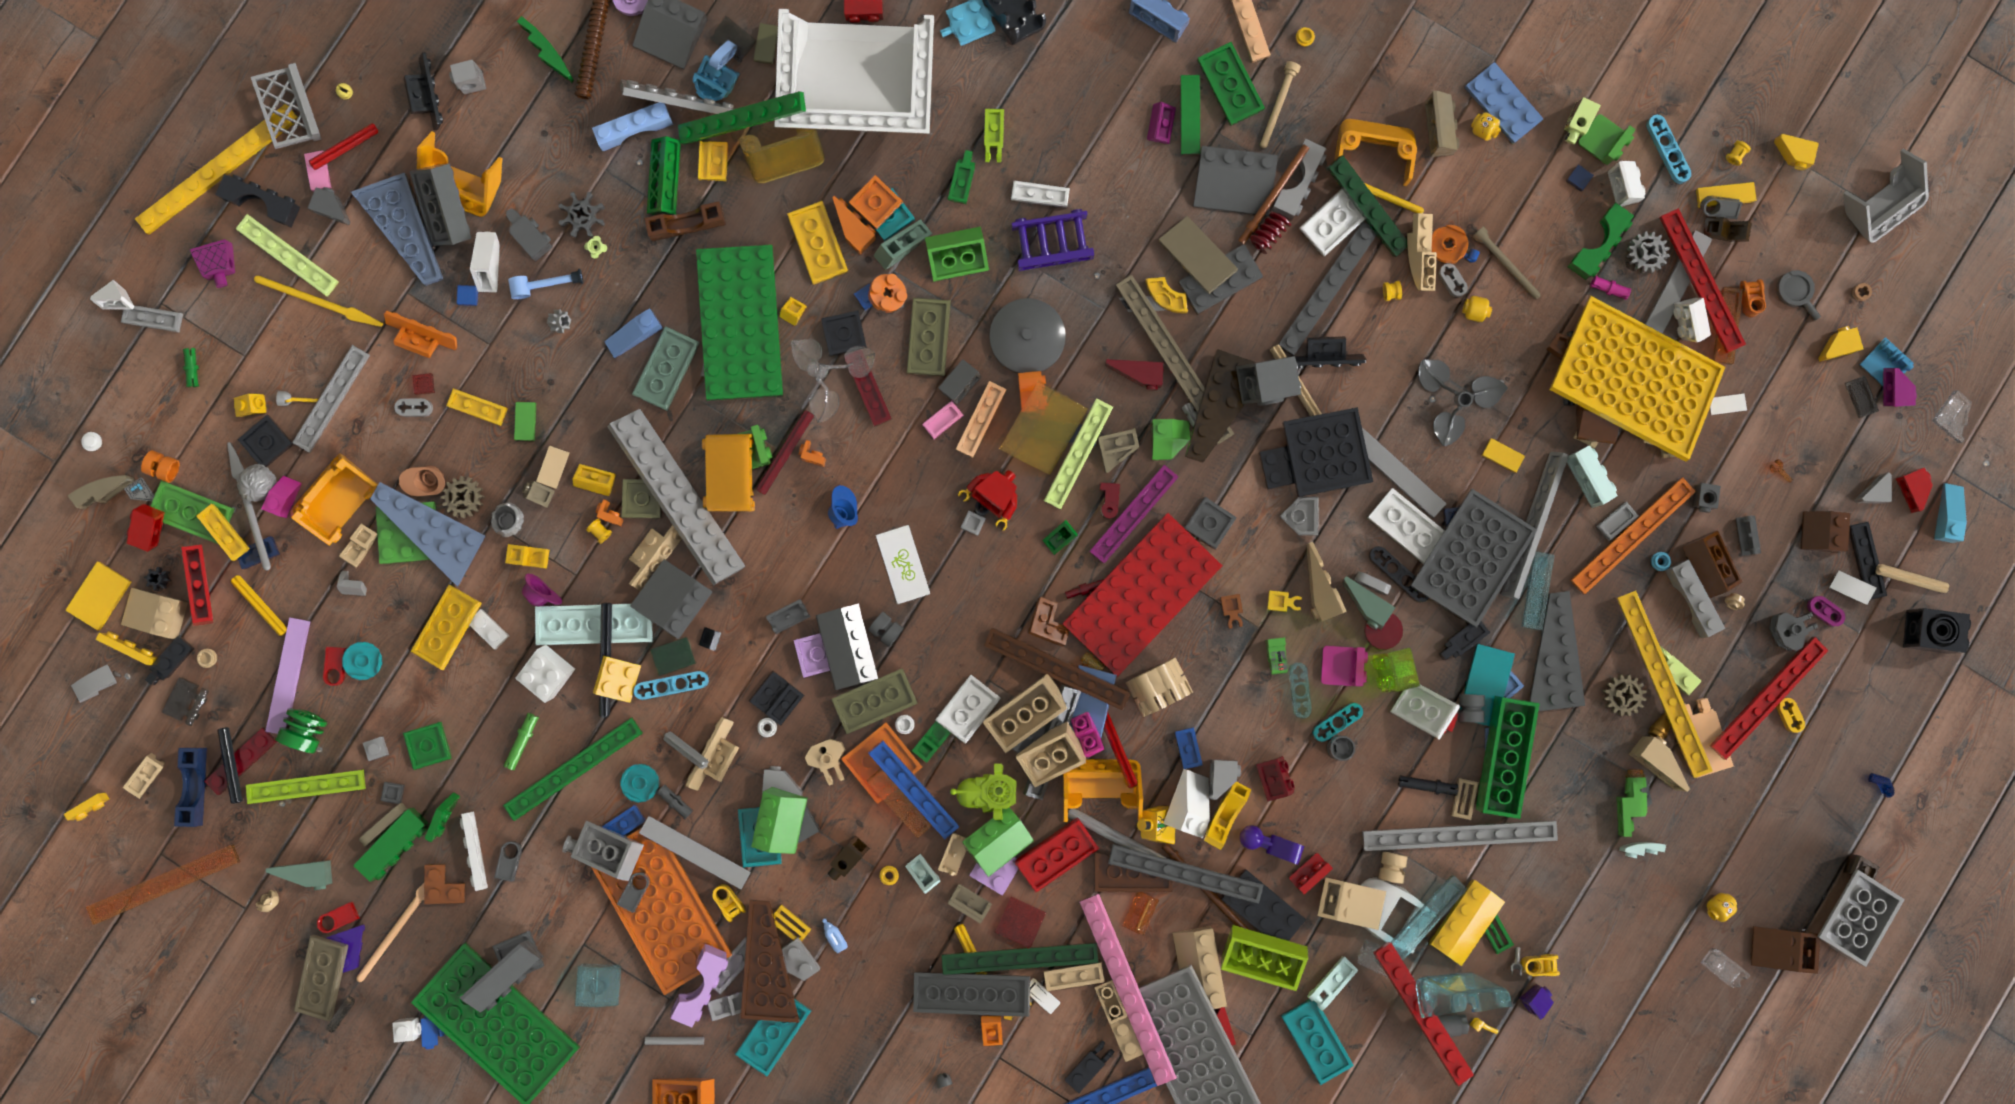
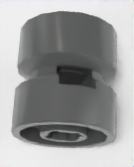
[868,612,904,647]
[1459,694,1485,723]
[1326,735,1356,761]

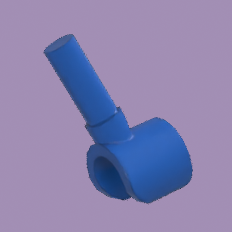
[1463,249,1480,263]

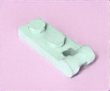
[1307,956,1358,1011]

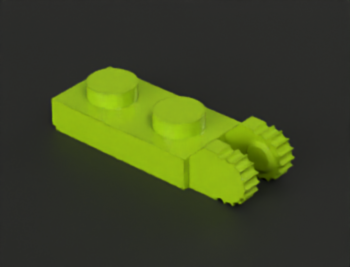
[984,109,1004,162]

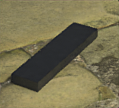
[1849,521,1887,600]

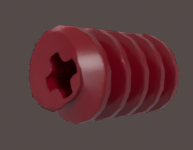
[1250,212,1291,254]

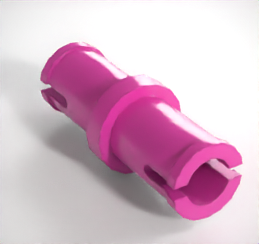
[1590,275,1631,300]

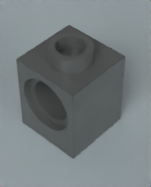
[1692,483,1721,513]

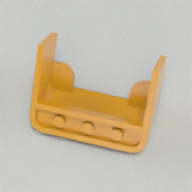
[1334,119,1417,186]
[417,131,502,217]
[1063,759,1143,822]

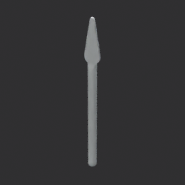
[227,442,271,570]

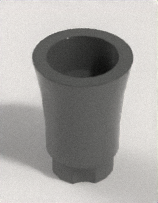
[1438,1014,1469,1037]

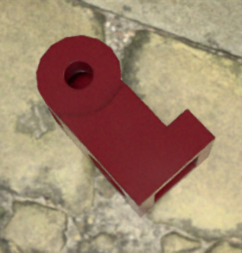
[1100,482,1120,519]

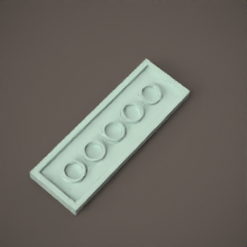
[535,604,653,645]

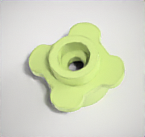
[584,236,607,259]

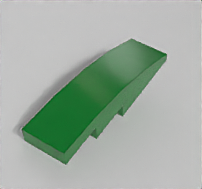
[517,16,574,83]
[1180,75,1200,154]

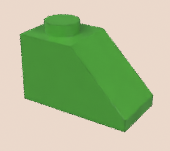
[1151,419,1190,460]

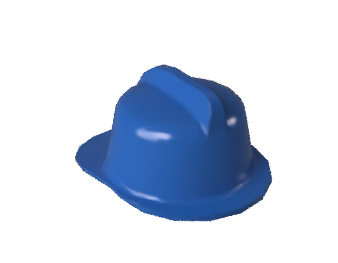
[828,485,858,529]

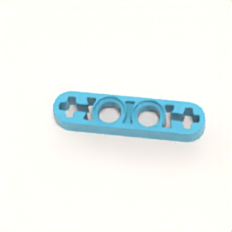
[1646,115,1691,184]
[634,671,709,700]

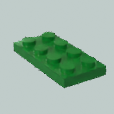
[1197,42,1265,126]

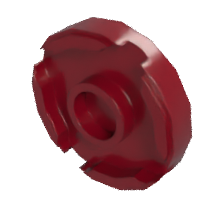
[1364,614,1403,650]

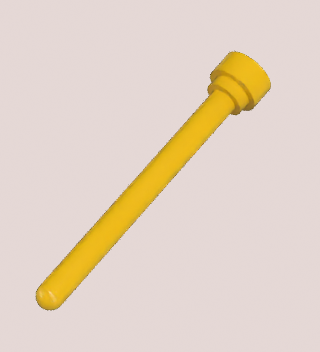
[1337,183,1424,214]

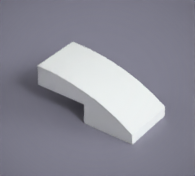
[1829,570,1876,605]

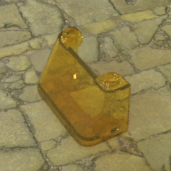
[738,128,825,183]

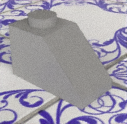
[762,766,803,796]

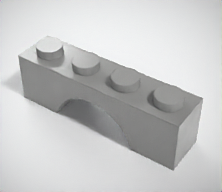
[1272,139,1327,220]
[1665,560,1725,638]

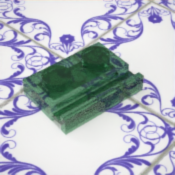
[650,637,697,676]

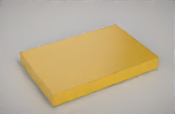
[66,561,132,631]

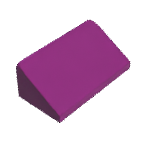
[1147,102,1176,144]

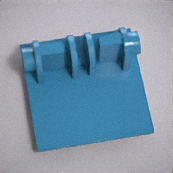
[1860,337,1914,386]

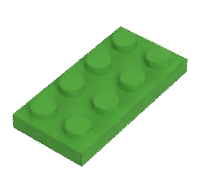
[151,480,235,544]

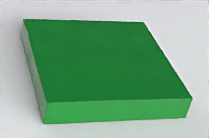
[403,722,452,770]

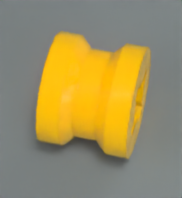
[1383,281,1402,301]

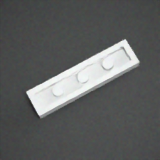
[460,811,488,891]

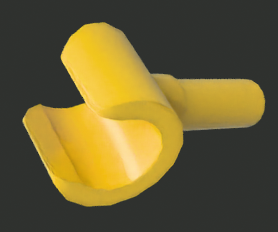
[1470,1018,1498,1034]

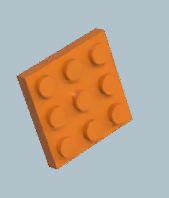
[841,722,922,804]

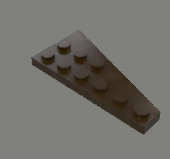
[1185,349,1256,463]

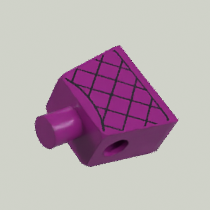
[190,239,235,288]

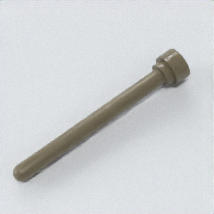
[1472,226,1541,299]

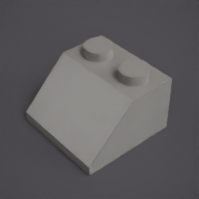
[1209,759,1241,800]

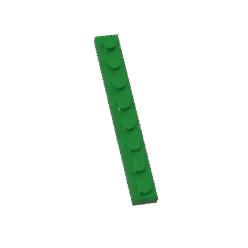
[678,91,806,145]

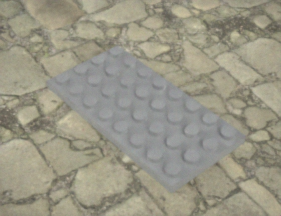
[1139,965,1261,1104]

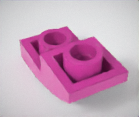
[1071,712,1105,757]

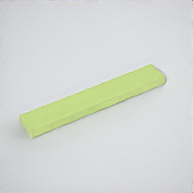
[236,214,339,297]
[1044,398,1113,509]

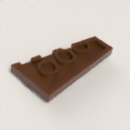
[1094,852,1173,892]

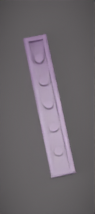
[266,618,311,734]

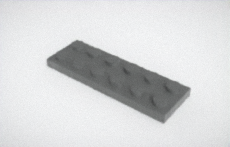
[913,972,1030,1017]

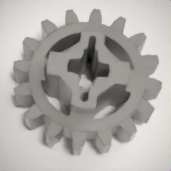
[1627,231,1670,274]

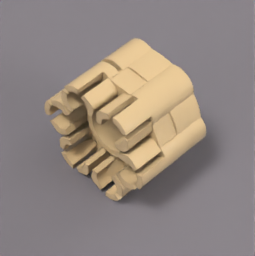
[1125,658,1193,717]

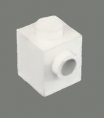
[393,1017,421,1043]

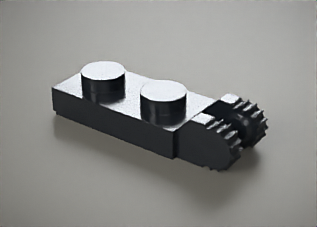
[1064,1040,1115,1093]

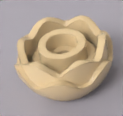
[256,890,279,912]

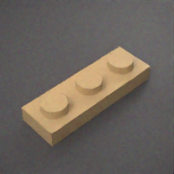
[1044,962,1104,991]

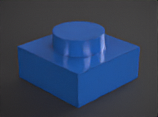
[854,283,873,310]

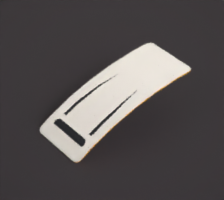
[1030,978,1060,1014]

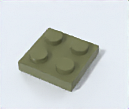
[622,479,662,519]

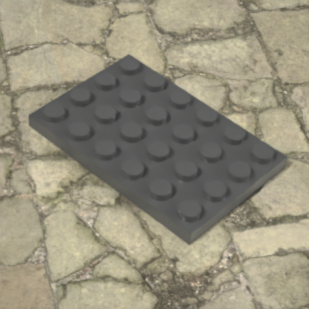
[1410,489,1537,627]

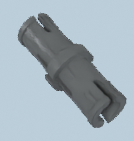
[656,784,694,819]

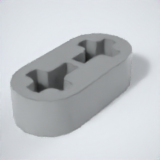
[1438,263,1468,298]
[394,398,433,417]
[1355,571,1391,595]

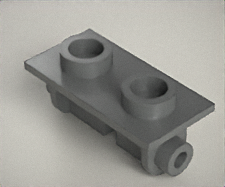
[1736,515,1761,556]

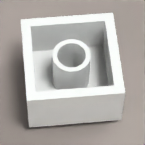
[515,645,575,703]

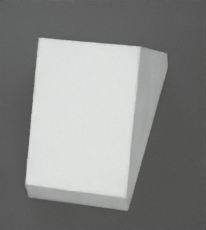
[90,280,134,310]

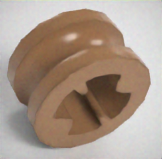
[1852,283,1872,301]

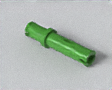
[503,713,539,770]

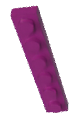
[1089,465,1178,564]

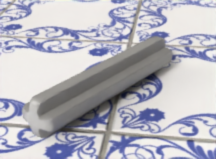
[663,732,709,769]

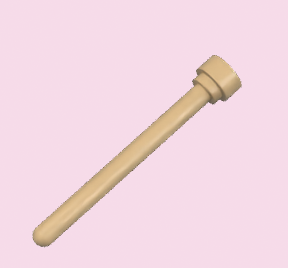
[1260,61,1301,149]

